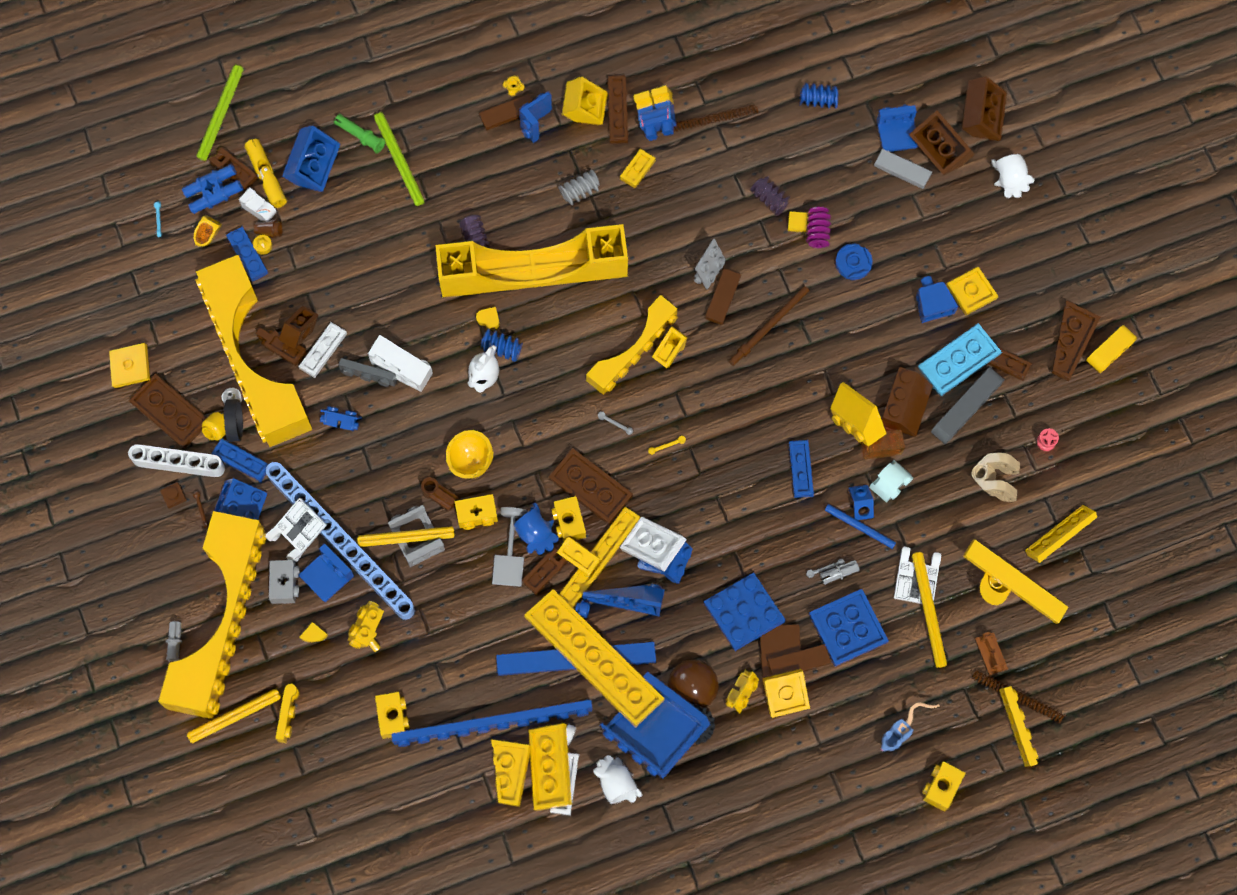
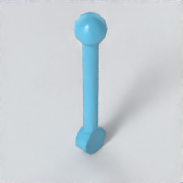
[154,201,162,237]

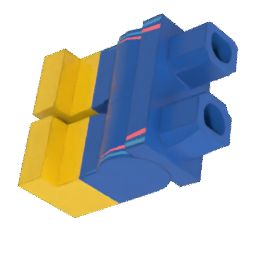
[634,85,677,141]

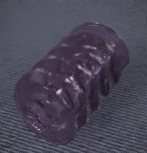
[750,176,790,216]
[459,215,490,248]

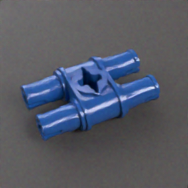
[182,164,243,214]

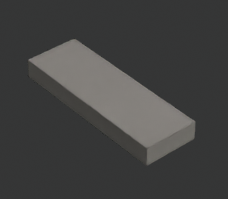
[874,149,932,189]

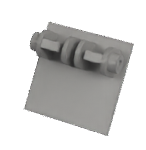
[694,239,726,290]

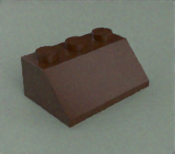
[962,76,1007,141]
[909,111,975,175]
[881,367,933,437]

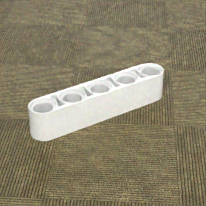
[128,445,225,477]

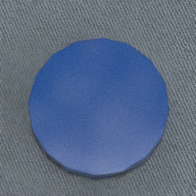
[835,244,873,280]

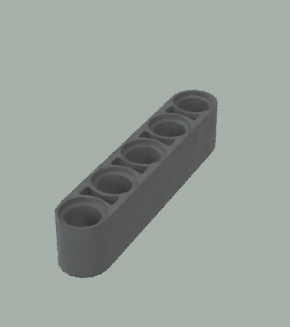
[931,367,1005,445]

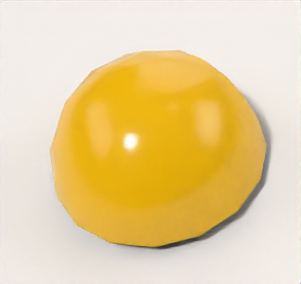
[446,430,494,479]

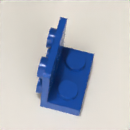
[214,478,267,520]
[299,543,354,602]

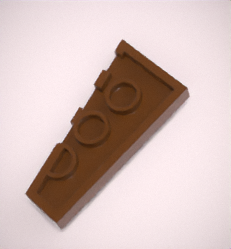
[1051,301,1101,381]

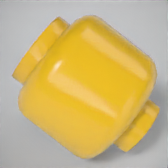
[202,412,226,441]

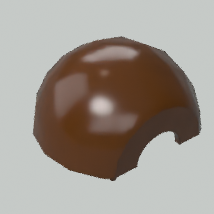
[668,660,719,706]

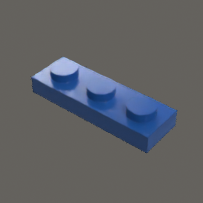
[226,227,268,282]

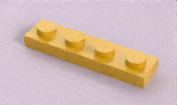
[1025,505,1097,563]
[999,686,1038,767]

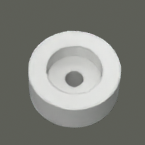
[222,388,242,404]
[566,724,576,746]

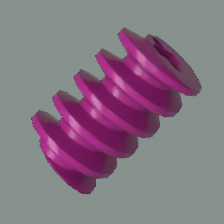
[806,207,831,248]

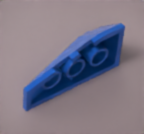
[583,584,665,616]

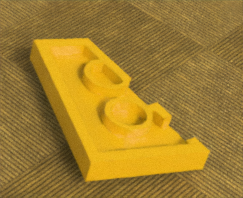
[491,740,531,807]

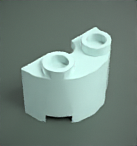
[869,460,913,503]

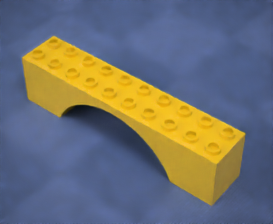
[435,224,628,297]
[195,255,312,447]
[158,511,267,719]

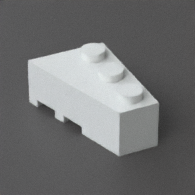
[368,335,433,392]

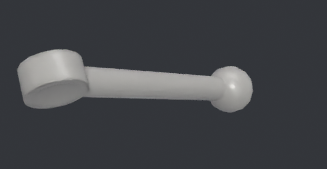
[598,412,633,435]
[806,559,845,578]

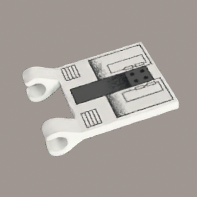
[266,498,327,562]
[894,547,941,604]

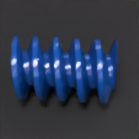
[800,83,838,109]
[481,328,523,362]

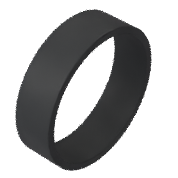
[224,399,243,442]

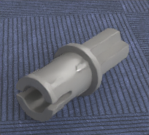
[820,560,859,585]
[166,621,182,661]

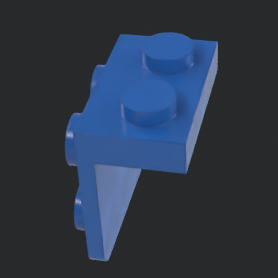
[520,92,552,143]
[877,105,918,152]
[638,542,693,584]

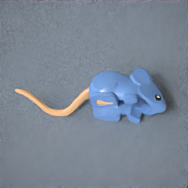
[881,703,940,751]

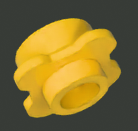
[503,76,524,96]

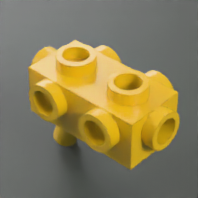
[347,601,384,652]

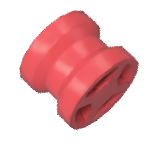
[1036,428,1059,451]

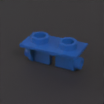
[320,406,362,431]

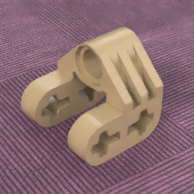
[972,453,1020,502]

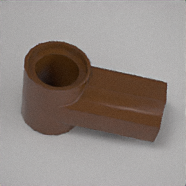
[421,477,459,511]

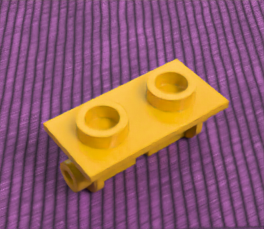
[725,670,759,714]

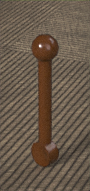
[193,491,208,529]

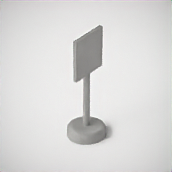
[492,507,528,587]

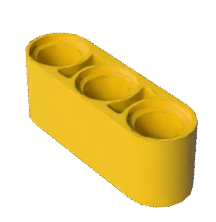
[1086,325,1138,373]

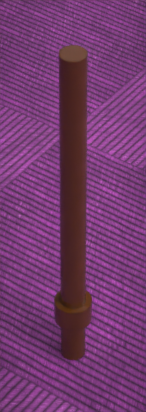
[729,286,810,366]

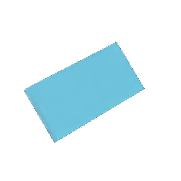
[918,323,1002,396]

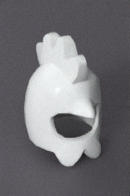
[991,154,1034,198]
[468,345,499,393]
[594,755,642,804]

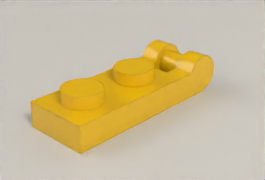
[275,684,299,743]

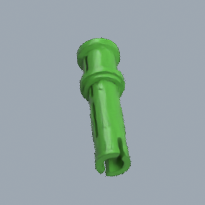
[334,114,385,153]

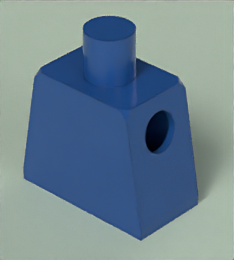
[916,276,958,323]

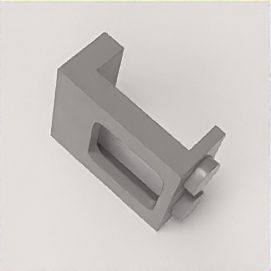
[388,505,445,567]

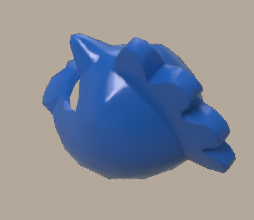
[514,503,559,555]

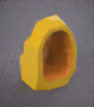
[194,215,222,246]

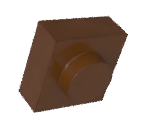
[160,482,187,509]

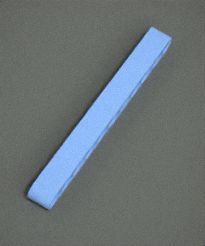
[266,462,415,620]

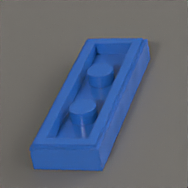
[211,439,269,482]
[789,440,814,498]

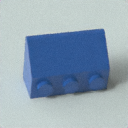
[282,125,340,192]

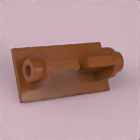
[975,632,1008,675]

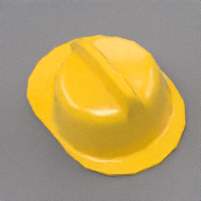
[980,573,1010,605]

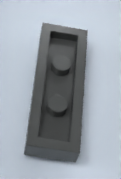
[339,358,397,387]

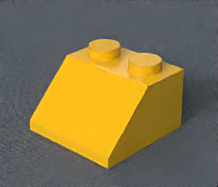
[562,77,607,125]

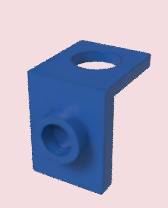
[849,485,874,520]

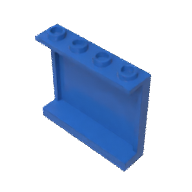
[600,672,710,779]

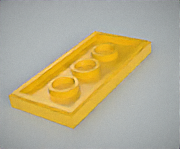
[529,723,572,811]

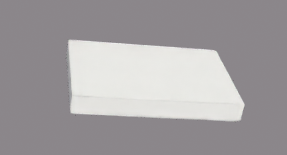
[620,516,686,571]

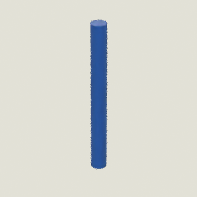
[825,504,896,549]

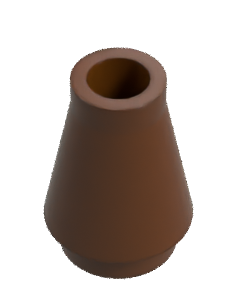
[254,220,283,238]

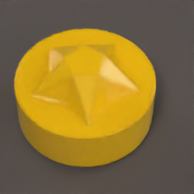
[253,235,272,254]

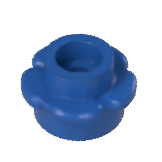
[575,600,590,618]

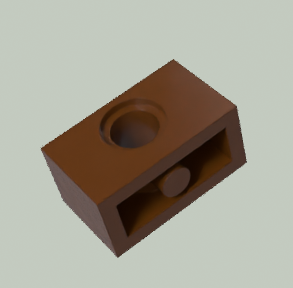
[279,306,319,349]

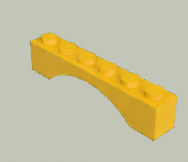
[586,295,678,395]

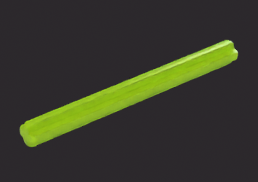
[197,65,243,161]
[374,112,424,206]

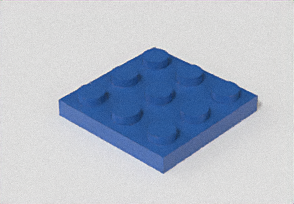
[704,573,785,651]
[809,589,889,667]

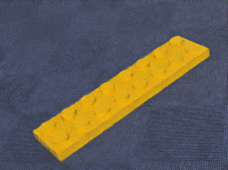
[525,589,664,728]

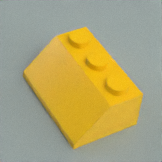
[830,382,886,447]

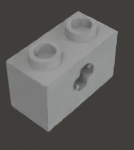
[269,560,299,604]

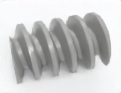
[559,169,599,205]

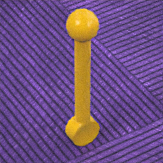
[648,436,686,455]

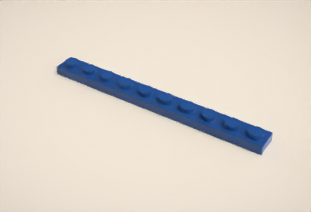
[392,700,592,747]

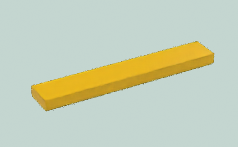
[559,507,641,609]
[963,540,1068,624]

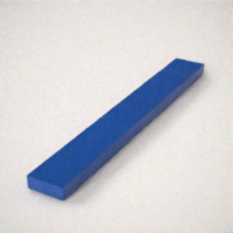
[496,642,656,676]

